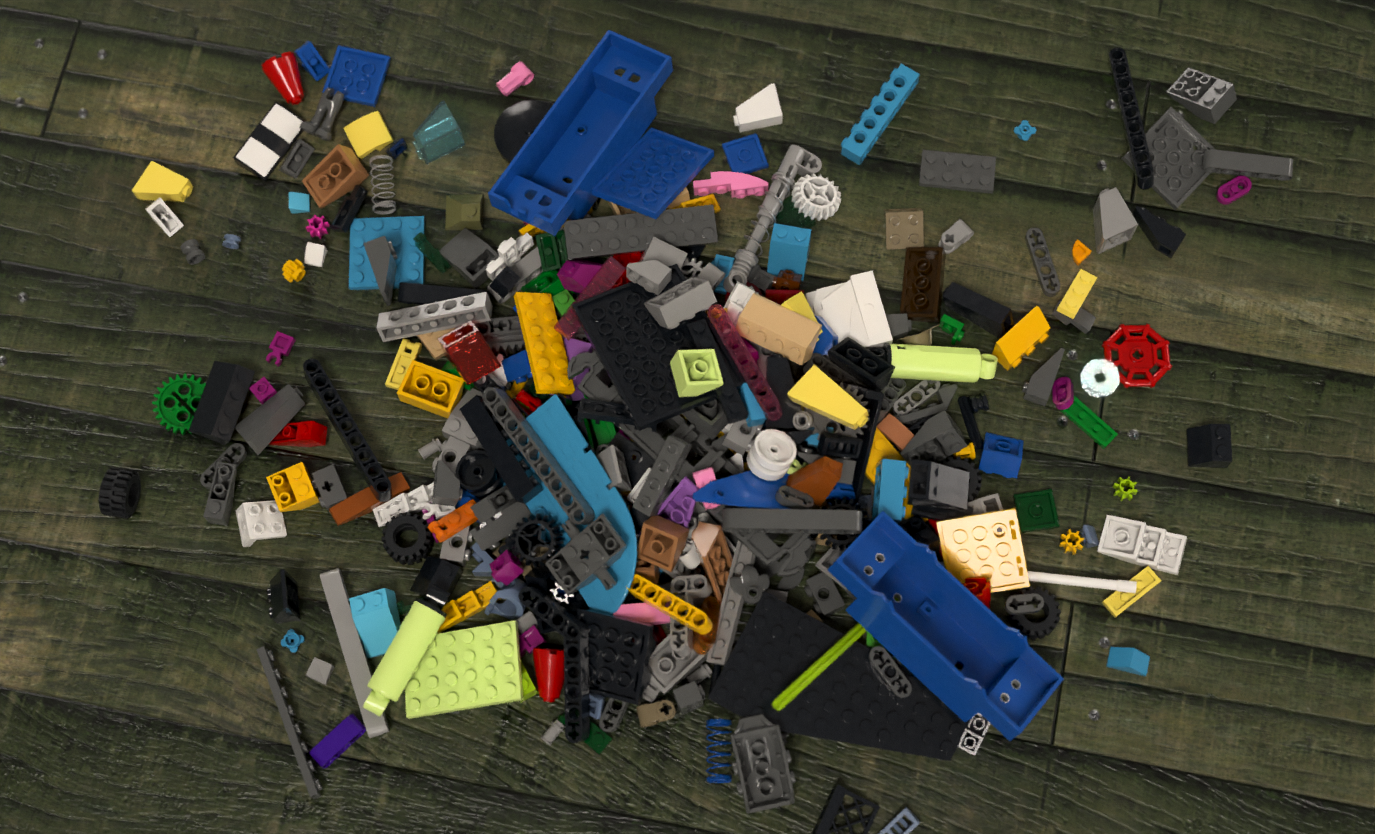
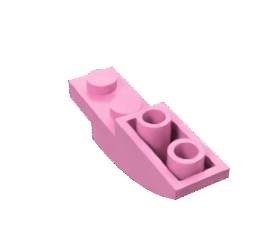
[693,171,768,198]

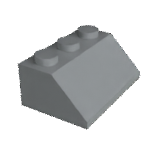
[644,277,717,329]

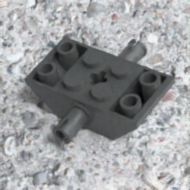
[545,514,627,595]

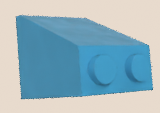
[767,223,811,281]

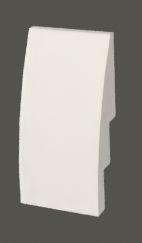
[1097,515,1187,575]

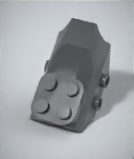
[731,714,795,814]

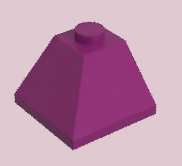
[557,259,614,296]

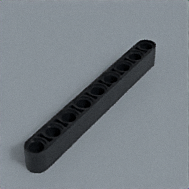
[1109,47,1154,189]
[303,359,392,502]

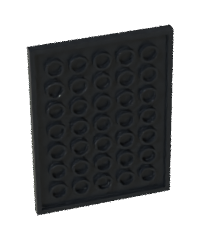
[572,264,746,431]

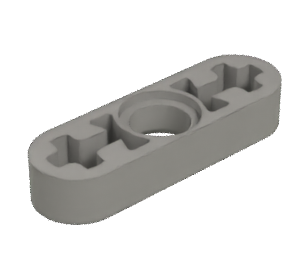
[893,380,940,416]

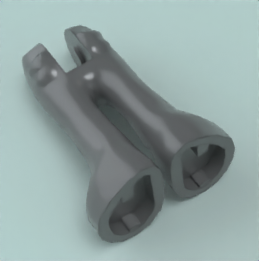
[299,87,344,141]

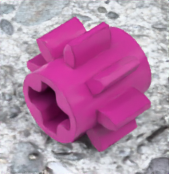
[306,215,330,239]

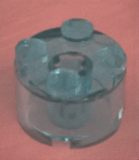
[1080,358,1120,397]

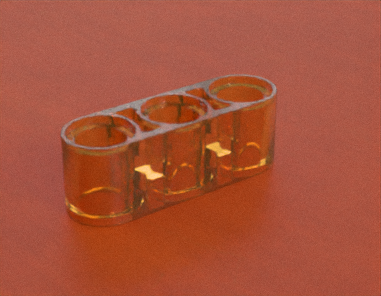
[693,596,721,655]

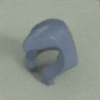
[484,577,528,620]

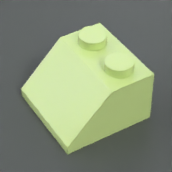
[670,349,724,397]

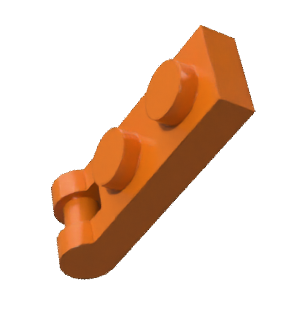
[428,499,478,542]

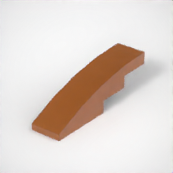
[329,472,410,526]

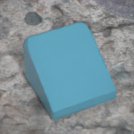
[289,192,310,214]

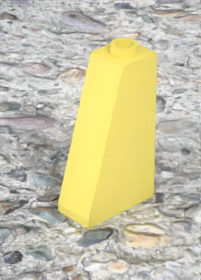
[787,365,869,430]

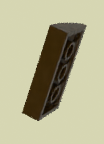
[900,247,946,323]

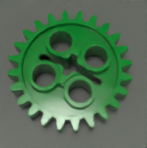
[152,373,206,435]

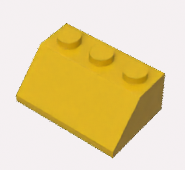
[992,306,1050,371]
[397,360,465,419]

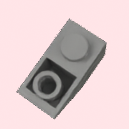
[626,260,672,295]

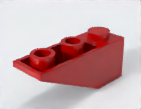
[268,421,328,447]

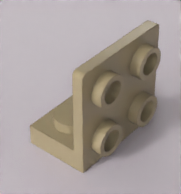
[884,208,924,250]

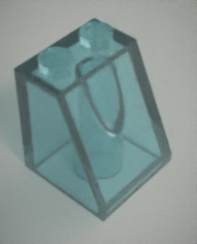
[412,100,465,165]

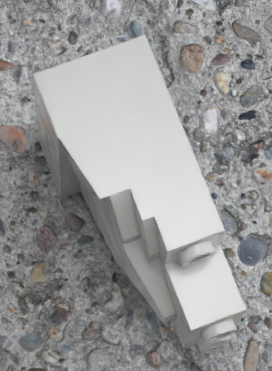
[805,271,893,361]

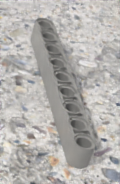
[320,567,390,738]

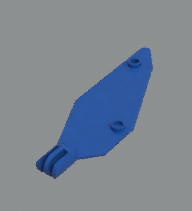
[692,470,856,509]

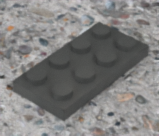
[919,150,996,194]

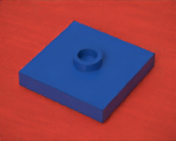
[722,133,768,174]

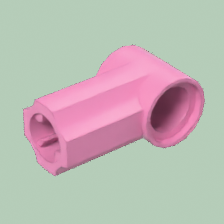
[496,61,534,96]
[692,467,722,510]

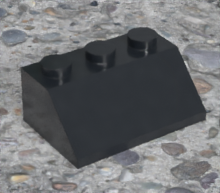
[828,337,895,391]

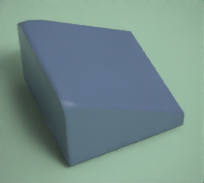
[1080,525,1099,549]

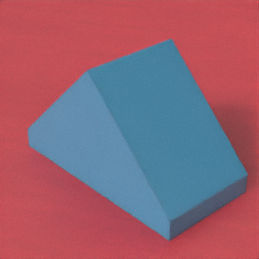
[1106,647,1150,677]

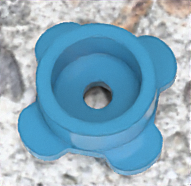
[1014,120,1036,141]
[281,629,304,653]

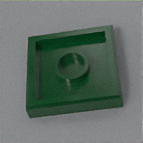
[1013,489,1060,533]

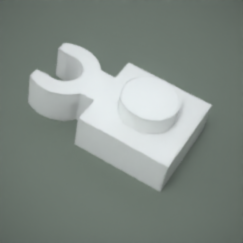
[419,500,456,519]

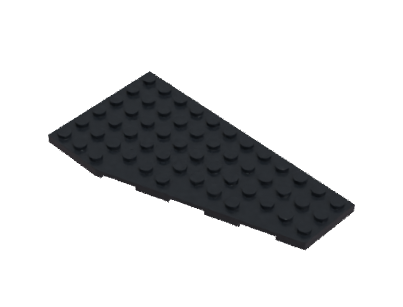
[707,591,972,761]

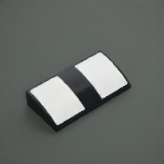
[233,102,305,181]

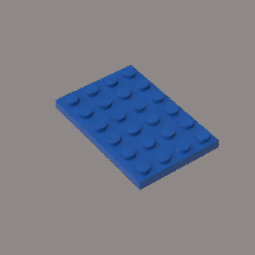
[592,128,714,219]

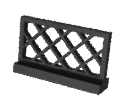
[812,784,880,834]

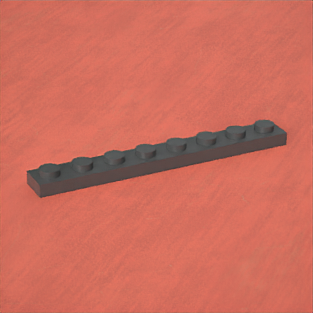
[256,646,323,799]

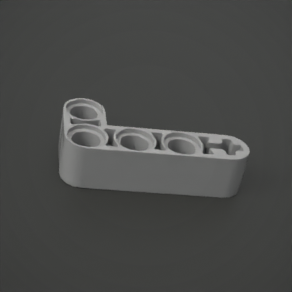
[670,574,712,657]

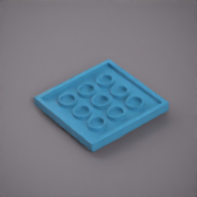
[349,216,425,290]

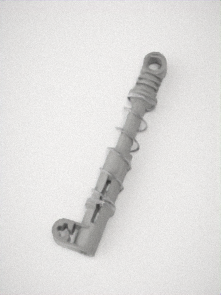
[723,145,822,293]

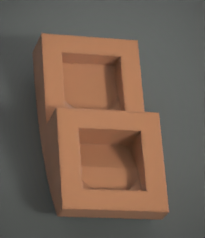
[876,413,915,452]

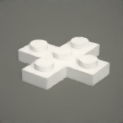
[486,233,534,281]

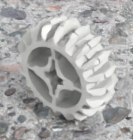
[791,173,841,221]

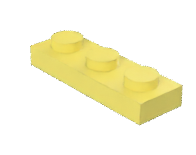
[1056,269,1098,319]
[1102,566,1161,618]

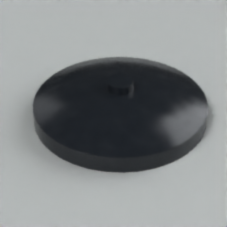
[494,100,552,163]

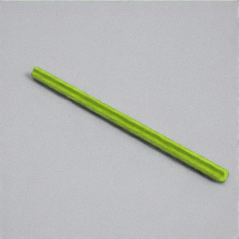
[772,597,898,711]

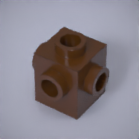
[772,270,802,290]

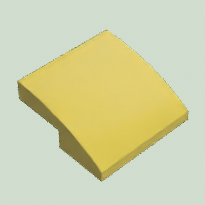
[344,111,394,159]

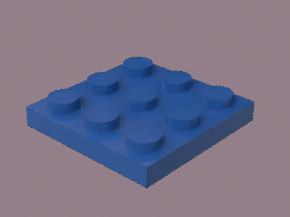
[322,45,391,107]

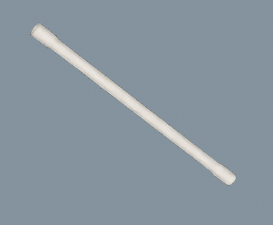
[938,561,1137,593]

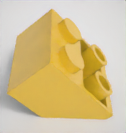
[266,462,319,512]

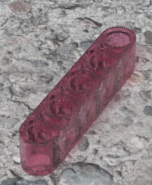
[553,256,626,341]

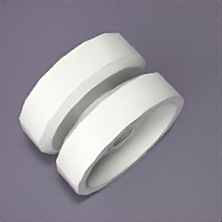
[746,429,797,481]

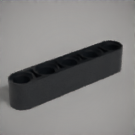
[397,282,490,305]

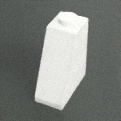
[733,83,783,132]

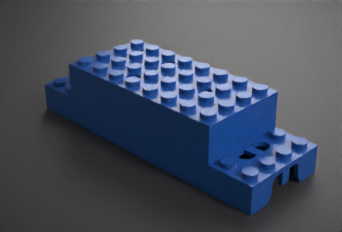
[488,30,673,236]

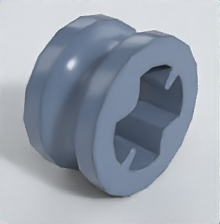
[222,234,241,249]

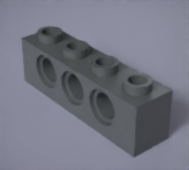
[632,436,692,516]

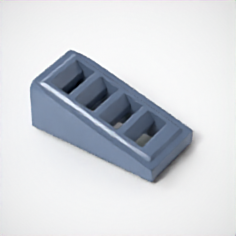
[878,807,920,834]

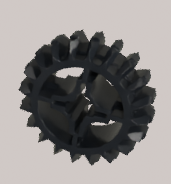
[820,497,870,551]
[510,513,564,567]

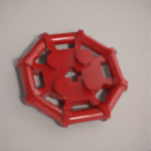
[1102,323,1172,388]

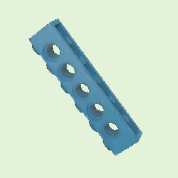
[841,64,920,165]

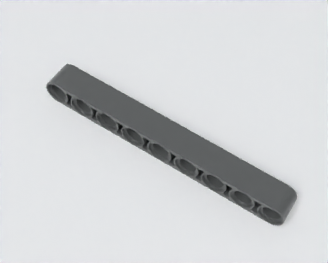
[482,387,595,525]

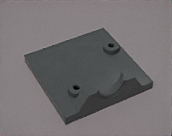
[1121,107,1216,210]

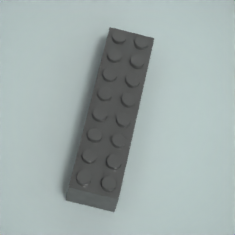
[563,205,718,260]

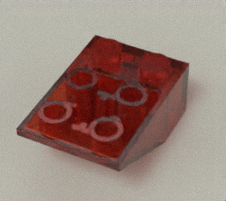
[438,321,501,385]

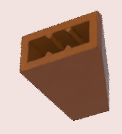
[786,456,843,507]

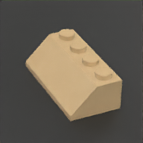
[734,293,822,365]

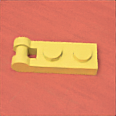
[385,338,422,390]

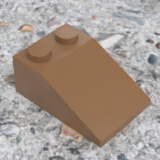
[302,144,369,208]

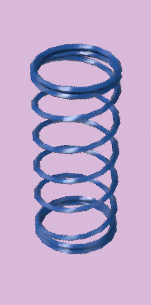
[706,719,732,783]

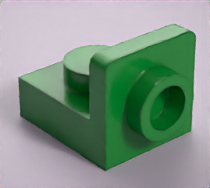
[939,314,965,345]

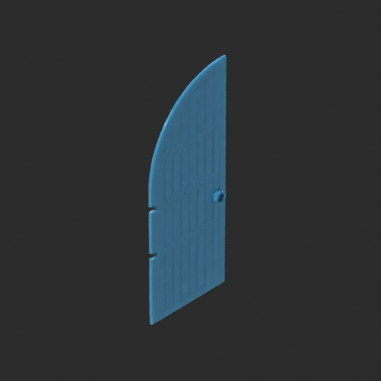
[515,394,637,615]

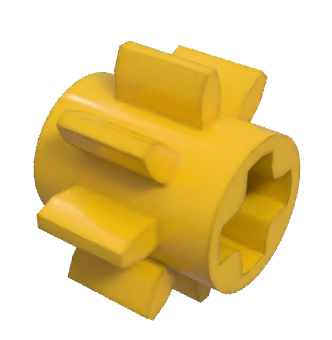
[282,259,306,283]
[1059,529,1084,555]

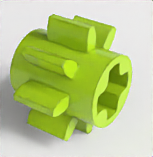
[1113,476,1138,501]

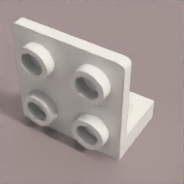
[236,500,287,547]

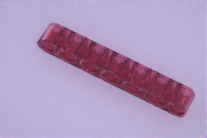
[707,304,783,421]

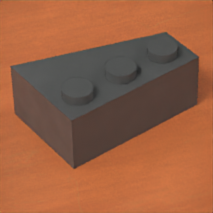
[470,502,532,551]

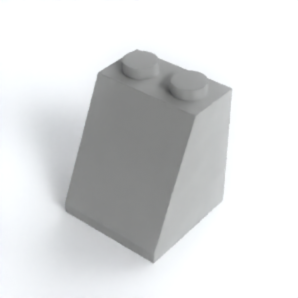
[1093,187,1138,254]
[639,236,687,270]

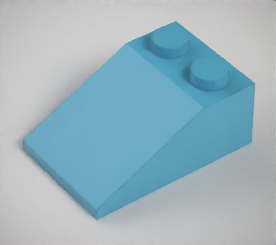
[349,588,401,659]

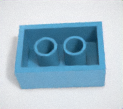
[872,459,909,523]

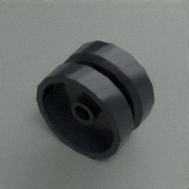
[456,450,504,499]

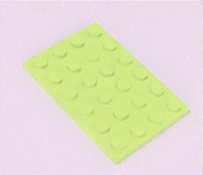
[405,620,523,719]

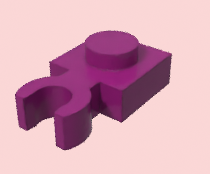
[266,331,296,367]
[519,625,547,658]

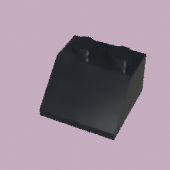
[1186,424,1232,468]
[410,556,463,604]

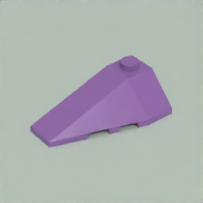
[657,476,699,528]

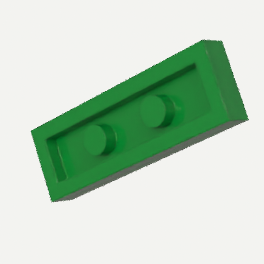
[1061,396,1118,449]

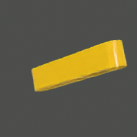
[626,574,712,635]

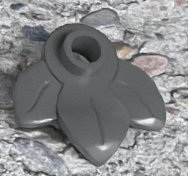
[729,564,770,604]

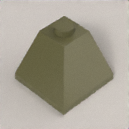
[445,194,483,230]

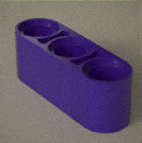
[310,714,366,769]

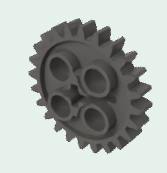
[806,383,870,447]

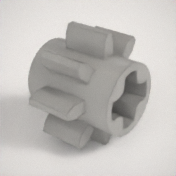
[550,581,575,604]

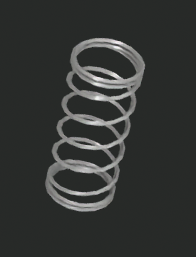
[369,155,396,215]

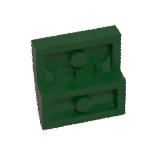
[535,230,567,272]

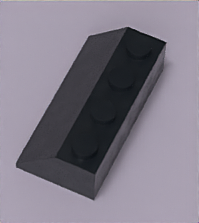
[188,361,255,445]

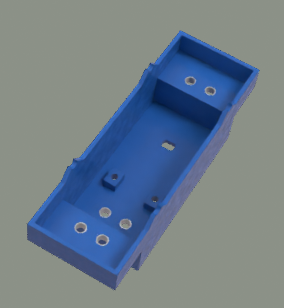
[828,511,1064,741]

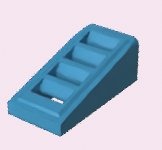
[739,383,766,427]

